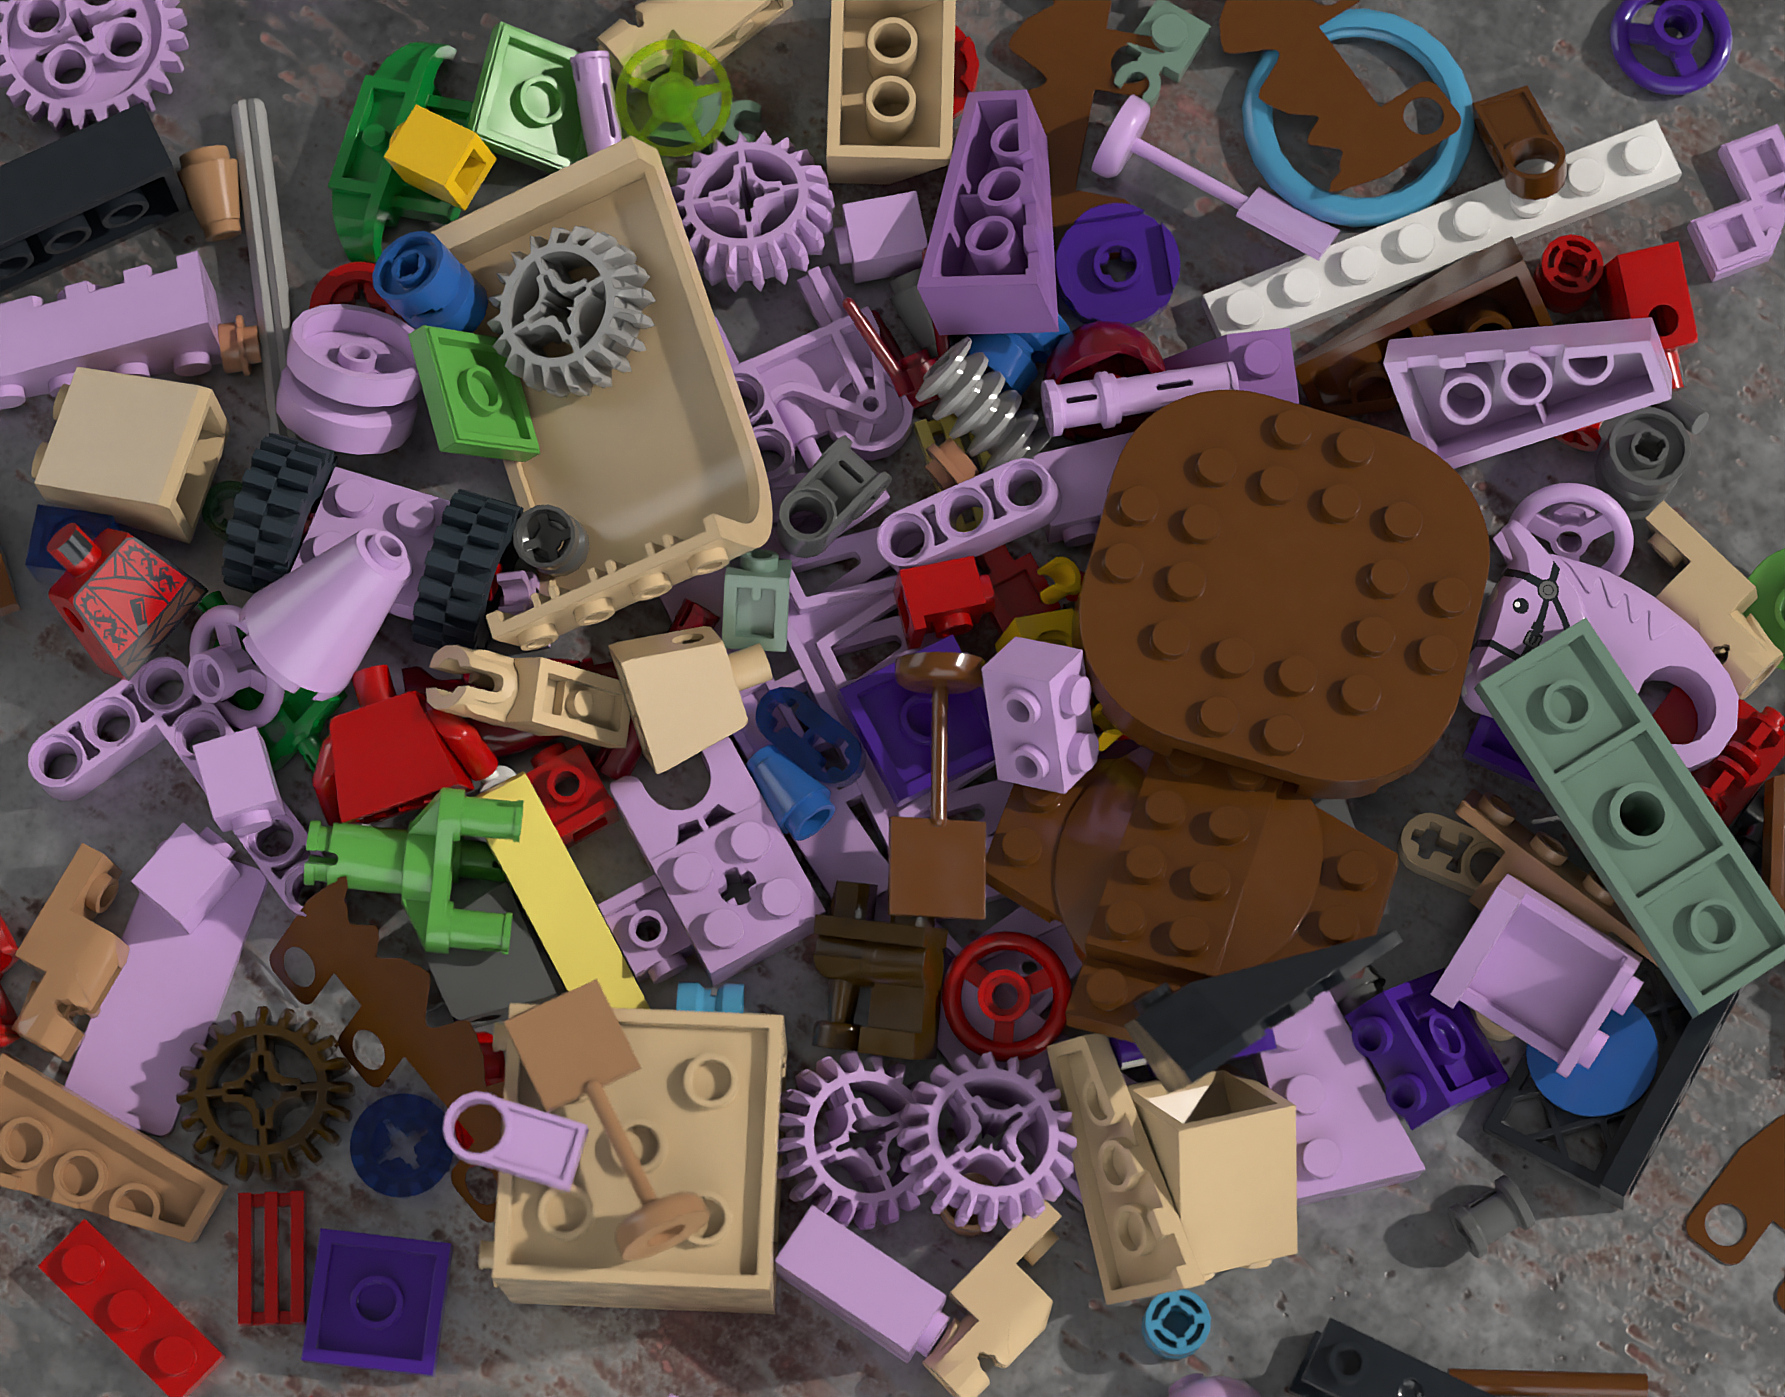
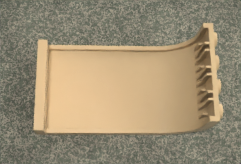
[430,136,773,651]

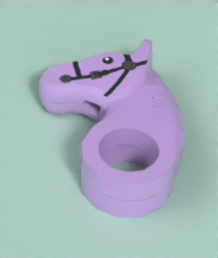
[1461,520,1739,773]

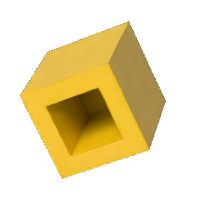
[384,105,497,211]

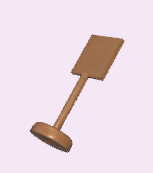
[503,979,711,1260]

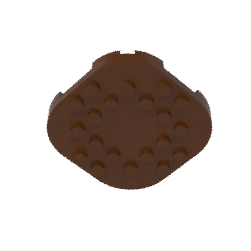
[1071,390,1490,799]

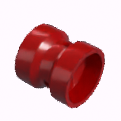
[1533,234,1604,314]

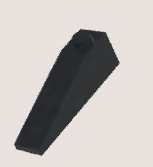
[1124,930,1403,1094]

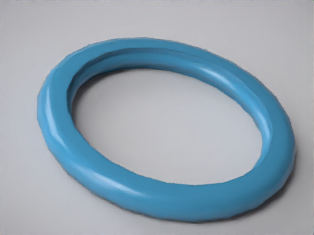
[1242,9,1475,227]

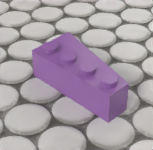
[917,89,1059,335]

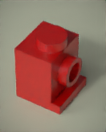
[893,555,995,650]
[526,742,620,849]

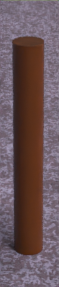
[1447,1368,1648,1397]

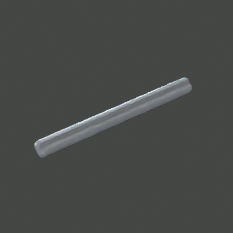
[231,98,307,443]

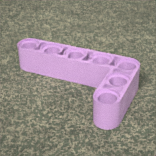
[28,657,347,918]

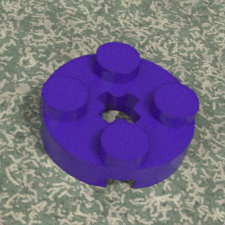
[1055,203,1180,328]

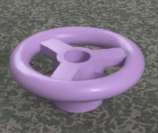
[1508,483,1634,577]
[188,605,285,729]

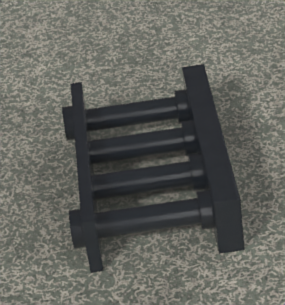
[1287,1317,1496,1397]

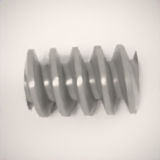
[915,337,1051,473]

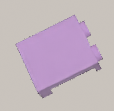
[1430,874,1644,1079]

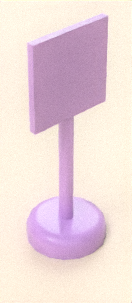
[1091,94,1340,261]

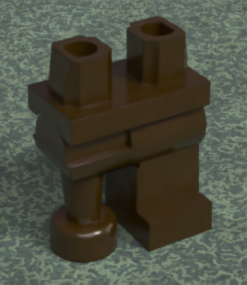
[812,880,948,1060]

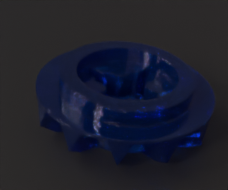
[350,1093,454,1199]

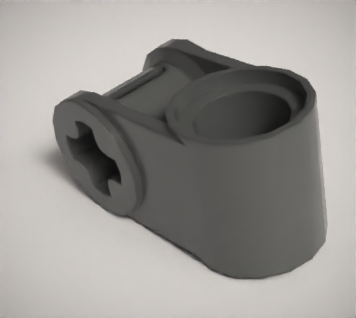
[776,435,892,558]

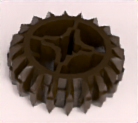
[176,1006,356,1184]

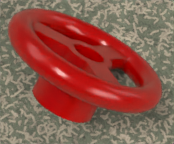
[942,931,1072,1062]

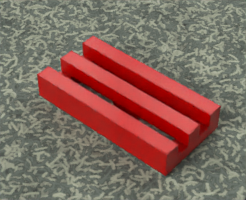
[238,1190,307,1327]

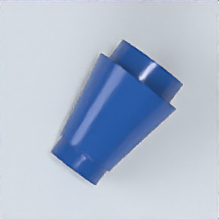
[745,745,836,841]

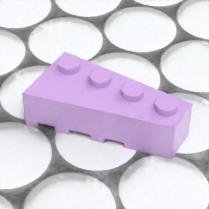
[0,251,222,409]
[1383,317,1672,469]
[1251,991,1425,1207]

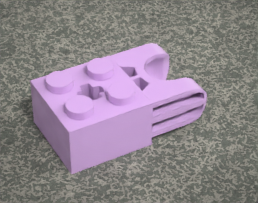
[610,736,826,987]

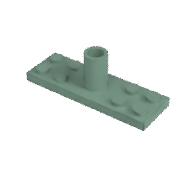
[1474,618,1785,1018]

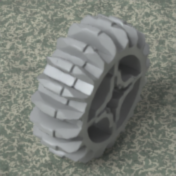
[487,225,656,397]

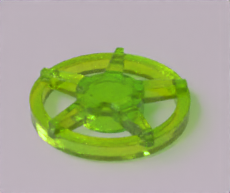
[615,39,732,157]

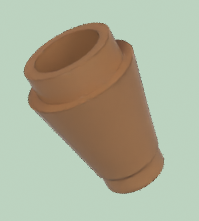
[177,145,242,242]

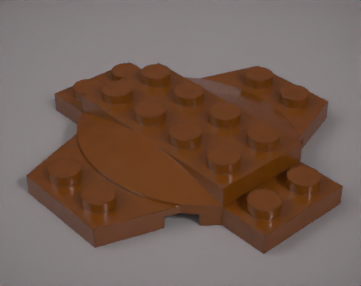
[986,746,1398,1043]

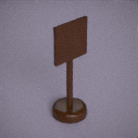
[888,652,986,920]

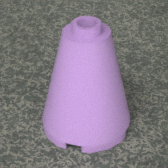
[239,528,410,701]

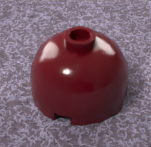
[1043,321,1166,443]

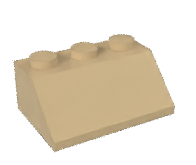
[826,0,956,184]

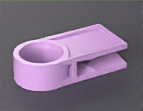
[443,1092,589,1192]

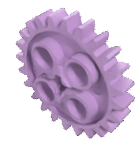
[0,0,189,132]

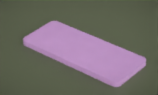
[64,840,268,1138]

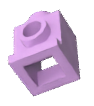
[598,874,695,984]

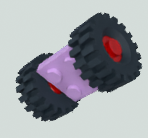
[221,433,524,650]

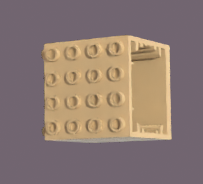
[479,1003,788,1315]

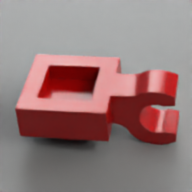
[975,544,1061,636]

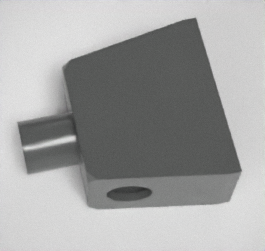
[418,882,558,1029]

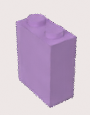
[774,1205,949,1364]

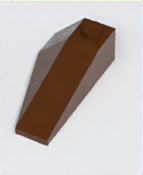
[1294,236,1554,417]

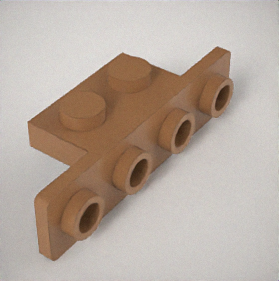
[1455,789,1658,966]

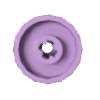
[276,304,422,455]

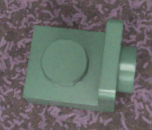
[722,549,792,652]

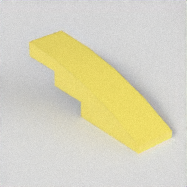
[475,771,650,1009]

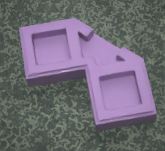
[1687,124,1785,282]

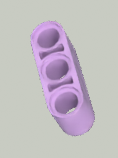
[876,458,1062,573]

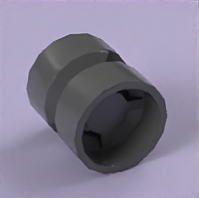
[1594,407,1691,511]

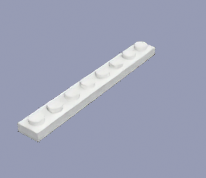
[1201,120,1682,338]

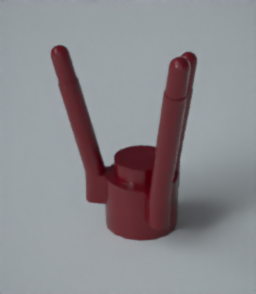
[842,247,951,410]

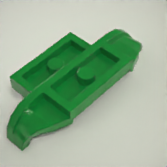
[327,41,473,264]

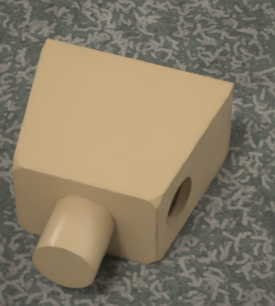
[608,626,773,774]

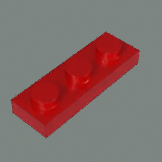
[37,1218,227,1397]

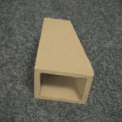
[31,367,231,544]
[1127,1064,1297,1281]

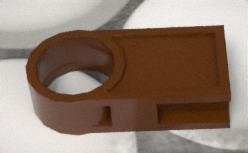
[1472,85,1567,200]

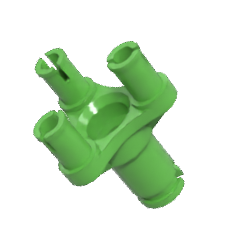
[304,787,524,955]

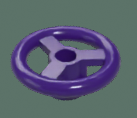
[1610,0,1732,95]

